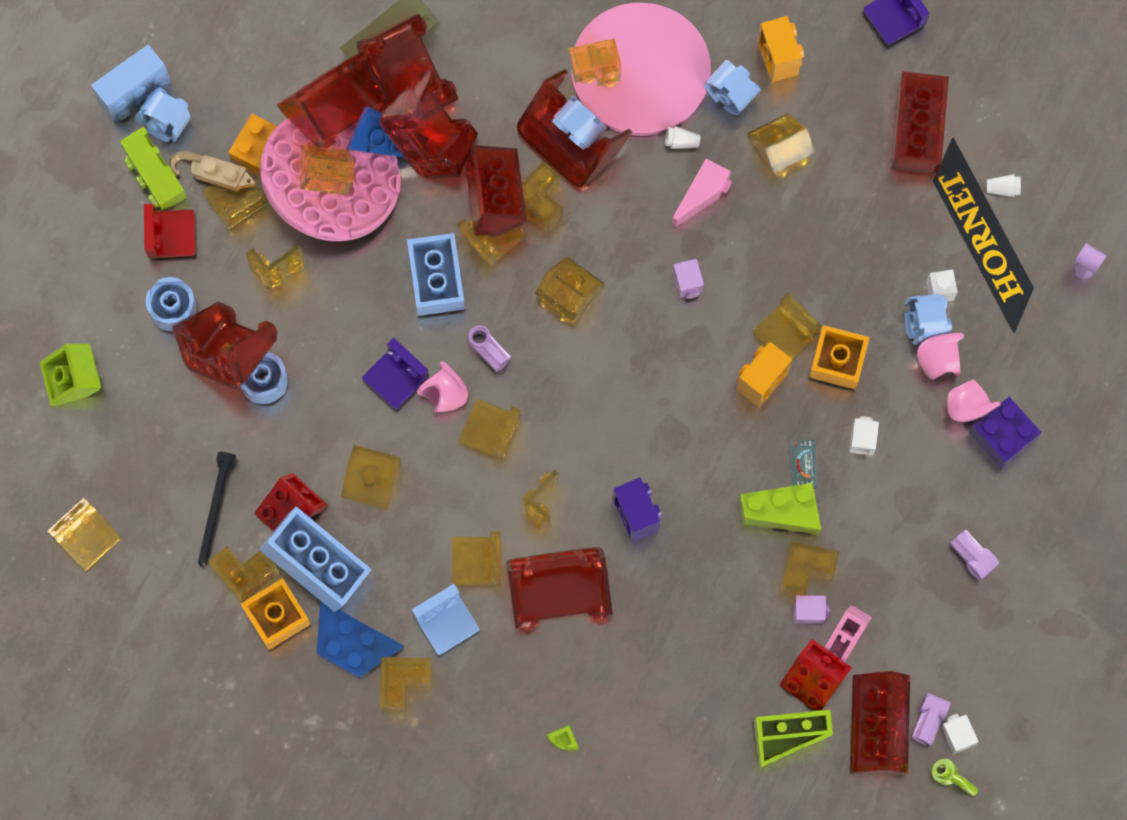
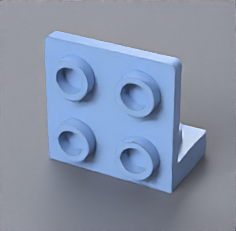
[412,584,480,655]

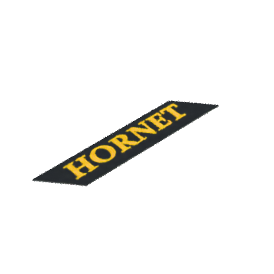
[933,138,1034,333]

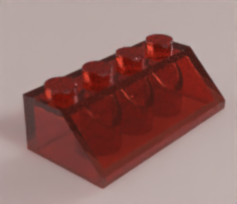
[465,145,527,237]
[850,671,910,775]

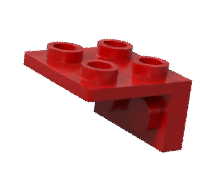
[143,204,196,258]
[255,473,328,531]
[780,639,852,711]

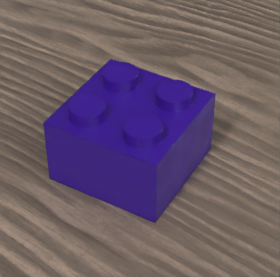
[969,396,1042,469]
[612,477,662,543]

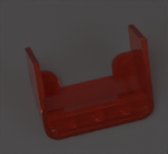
[517,69,633,187]

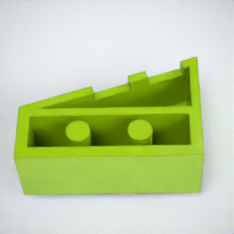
[120,126,187,211]
[739,483,821,536]
[753,710,833,767]

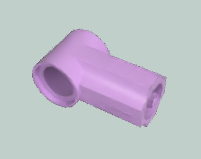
[1074,243,1106,279]
[468,325,511,372]
[950,530,999,580]
[911,693,951,746]

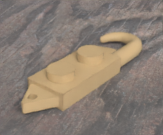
[169,151,256,192]

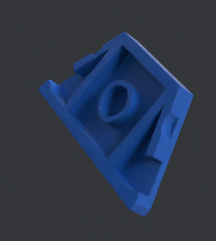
[317,602,404,678]

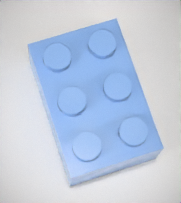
[91,44,171,123]
[407,233,465,316]

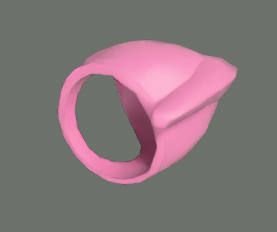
[917,333,964,380]
[417,361,468,413]
[947,379,1001,423]

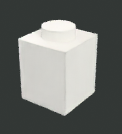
[926,270,958,302]
[849,416,879,455]
[940,713,979,755]

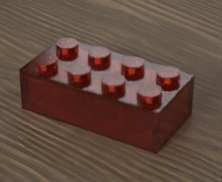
[891,71,949,174]

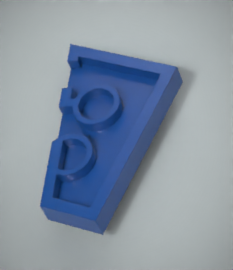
[346,107,428,159]

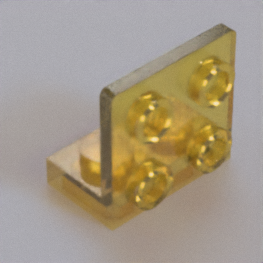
[203,182,268,229]
[456,200,527,265]
[245,244,305,290]
[753,292,822,359]
[459,399,521,460]
[522,469,559,534]
[47,498,120,570]
[452,531,501,586]

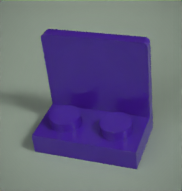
[863,0,930,46]
[362,337,429,410]

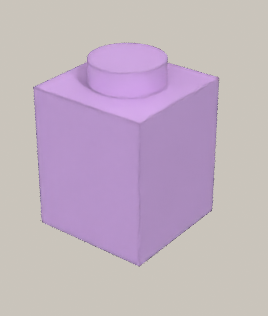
[673,259,704,299]
[794,595,830,625]

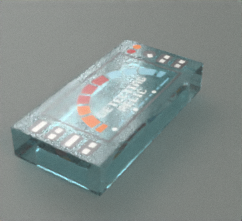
[790,440,817,489]

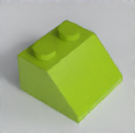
[39,343,101,406]

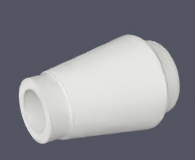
[665,126,700,149]
[987,174,1021,198]

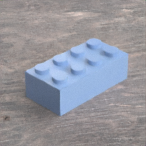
[259,507,372,612]

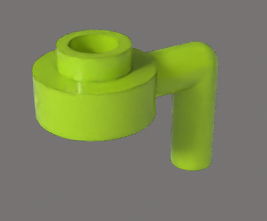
[932,759,978,796]

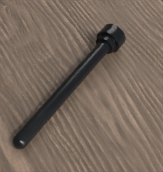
[198,451,237,567]

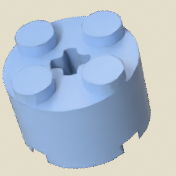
[704,60,761,115]
[135,87,191,142]
[552,96,608,150]
[146,277,197,331]
[904,294,952,345]
[237,350,288,404]

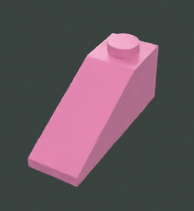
[672,159,732,227]
[825,605,872,663]

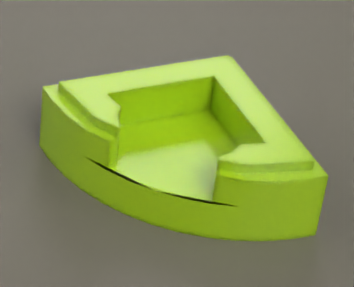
[546,725,579,751]

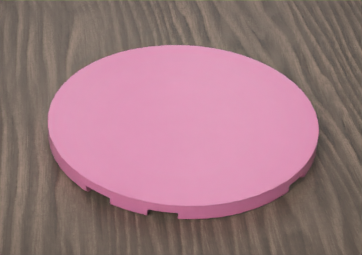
[571,3,711,136]
[260,108,401,241]

